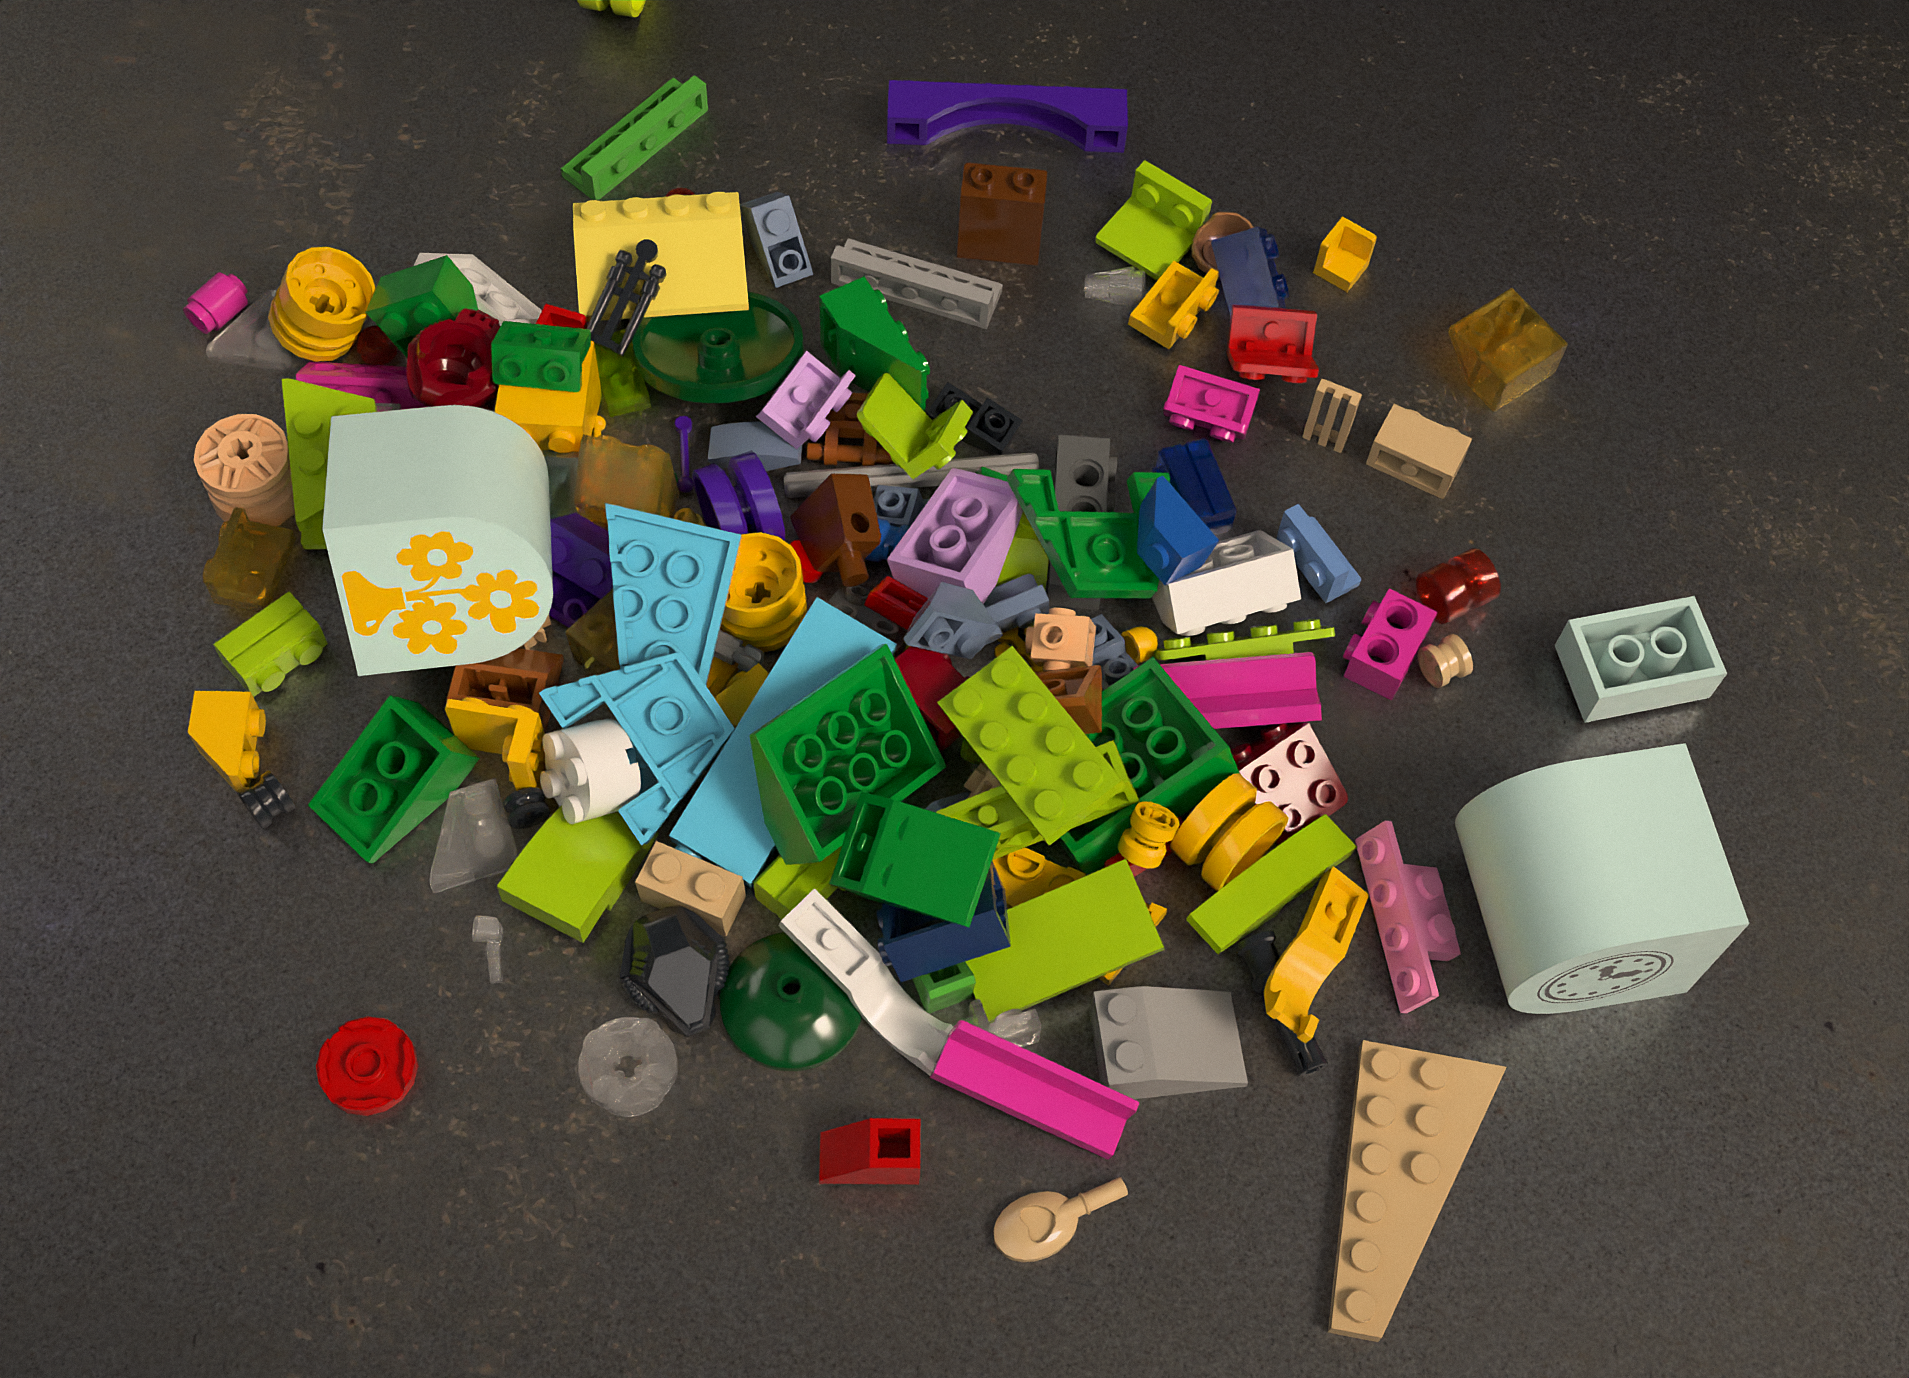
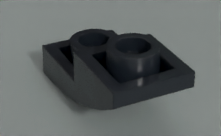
[926,382,1023,455]

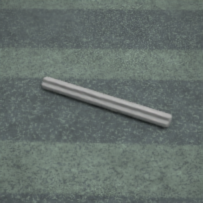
[784,452,1040,498]

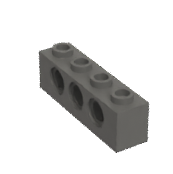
[1047,435,1117,610]

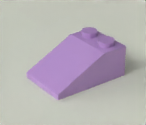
[887,467,1023,604]

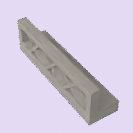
[831,238,1003,329]

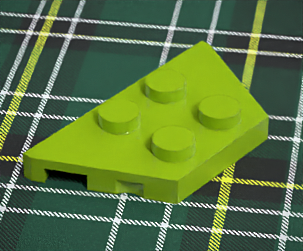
[282,378,378,531]

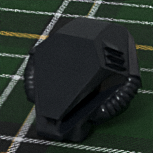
[620,906,730,1037]

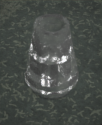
[1085,266,1145,308]

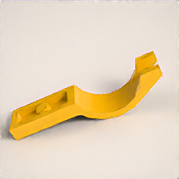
[1264,866,1369,1043]

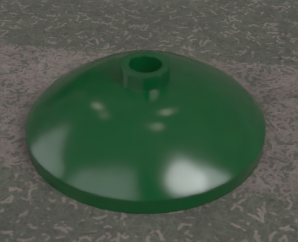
[720,932,862,1071]

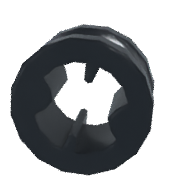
[503,787,550,829]

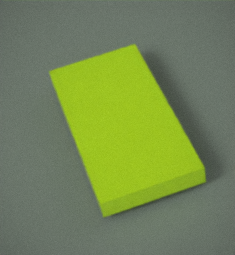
[937,646,1126,845]
[965,859,1165,1025]

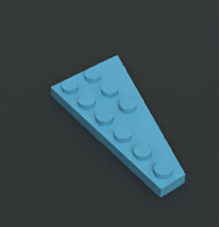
[605,503,742,806]

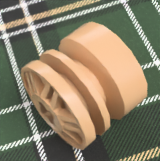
[194,414,295,531]

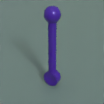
[675,416,694,493]

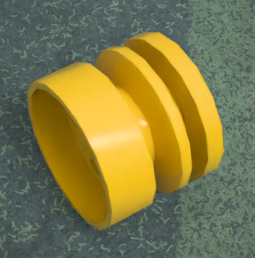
[268,247,375,362]
[720,532,808,652]

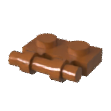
[807,393,893,466]

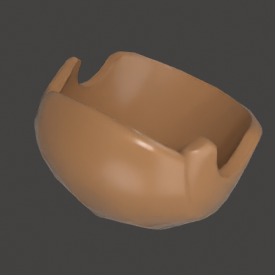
[1191,212,1257,278]

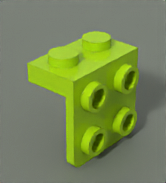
[857,373,973,480]

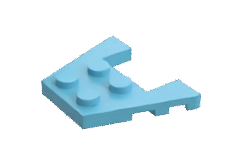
[539,651,735,846]

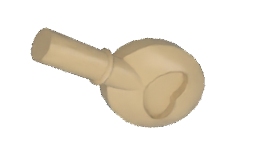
[993,1177,1128,1262]

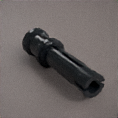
[1235,930,1328,1077]

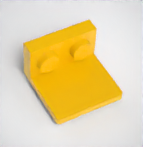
[445,698,546,791]

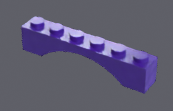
[887,80,1128,153]

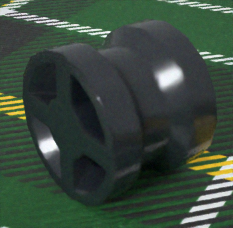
[236,770,296,830]

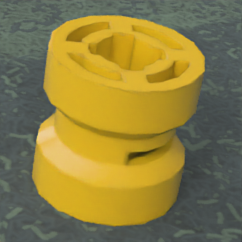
[1117,801,1180,868]

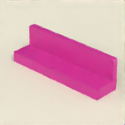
[1133,652,1322,729]
[930,1020,1139,1160]

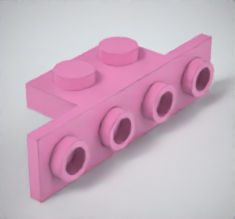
[1355,820,1461,1013]

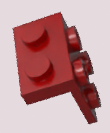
[1226,304,1319,383]

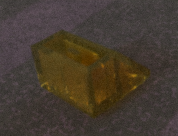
[1448,288,1568,412]
[574,434,679,527]

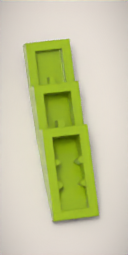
[1186,814,1357,954]

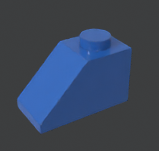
[1137,476,1219,585]

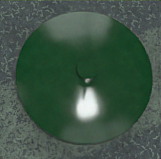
[632,291,804,403]

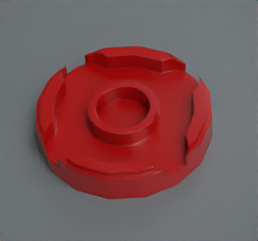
[316,1016,418,1116]

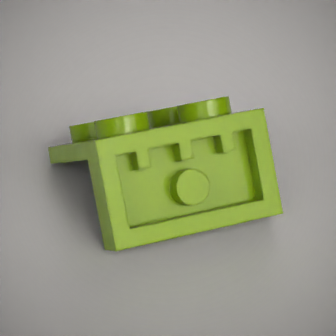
[1095,160,1212,281]

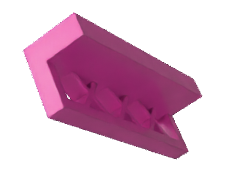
[296,361,427,412]

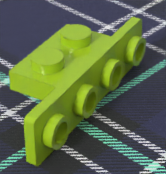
[1153,619,1335,661]

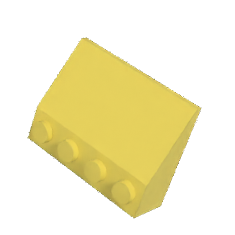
[573,192,749,322]

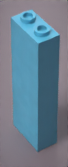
[669,597,897,889]

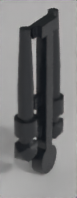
[586,239,667,357]

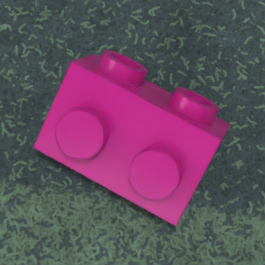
[1163,365,1260,443]

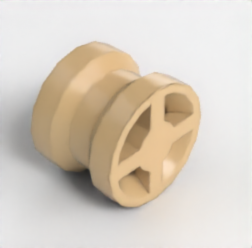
[1418,634,1473,688]

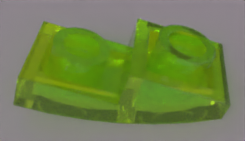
[594,329,651,417]

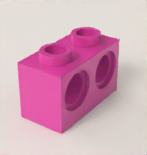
[1343,588,1437,701]

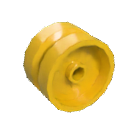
[1170,773,1288,892]

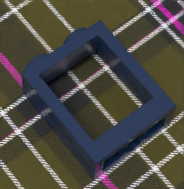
[877,861,1011,982]

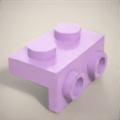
[756,351,856,449]

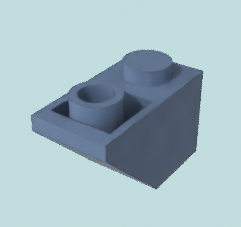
[740,192,814,288]
[903,582,998,659]

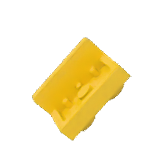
[1128,261,1219,349]

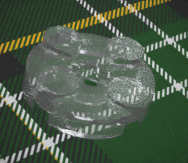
[578,1017,678,1117]

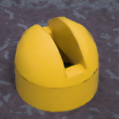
[1121,626,1158,664]

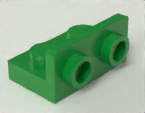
[491,321,591,392]

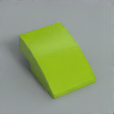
[497,805,659,943]

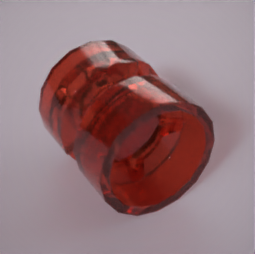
[1416,547,1501,625]

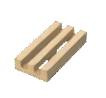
[1302,379,1362,453]

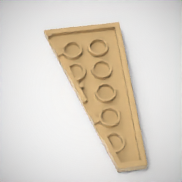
[1328,1040,1507,1342]

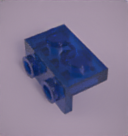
[1211,226,1289,317]

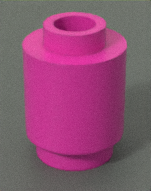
[183,272,248,334]

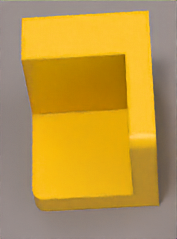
[1313,216,1377,293]

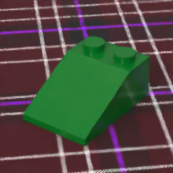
[308,695,480,864]

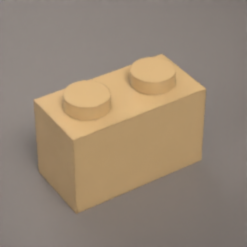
[1366,404,1472,499]
[635,841,746,937]

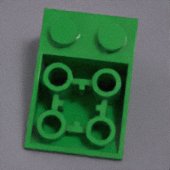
[819,276,930,412]
[829,792,1001,928]

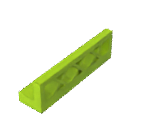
[936,740,1140,860]

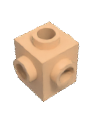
[1025,608,1096,671]

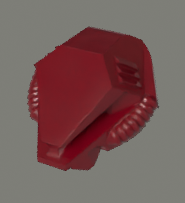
[407,308,501,408]

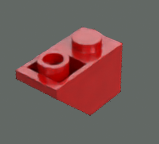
[819,1118,921,1185]

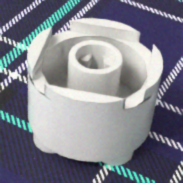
[540,718,641,824]

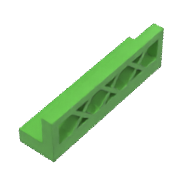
[561,75,708,201]

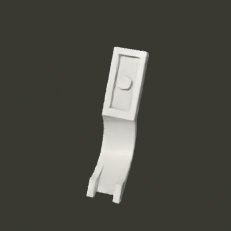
[778,889,953,1076]

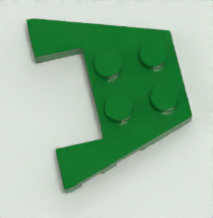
[1007,469,1170,598]

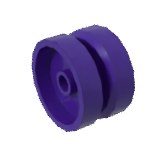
[692,450,785,540]

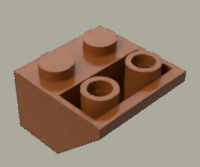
[446,648,564,734]

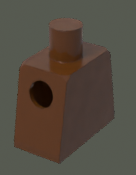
[790,473,881,587]

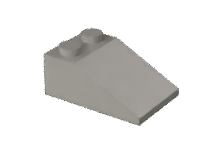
[1089,986,1248,1099]

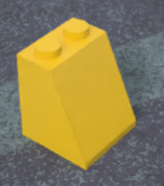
[495,341,602,453]

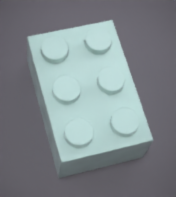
[1555,596,1727,723]

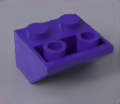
[549,512,615,640]

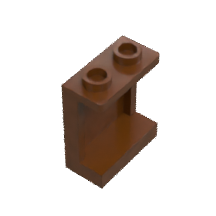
[957,163,1047,266]

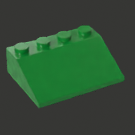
[749,644,947,865]
[1057,657,1239,876]

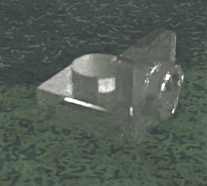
[963,999,1042,1047]

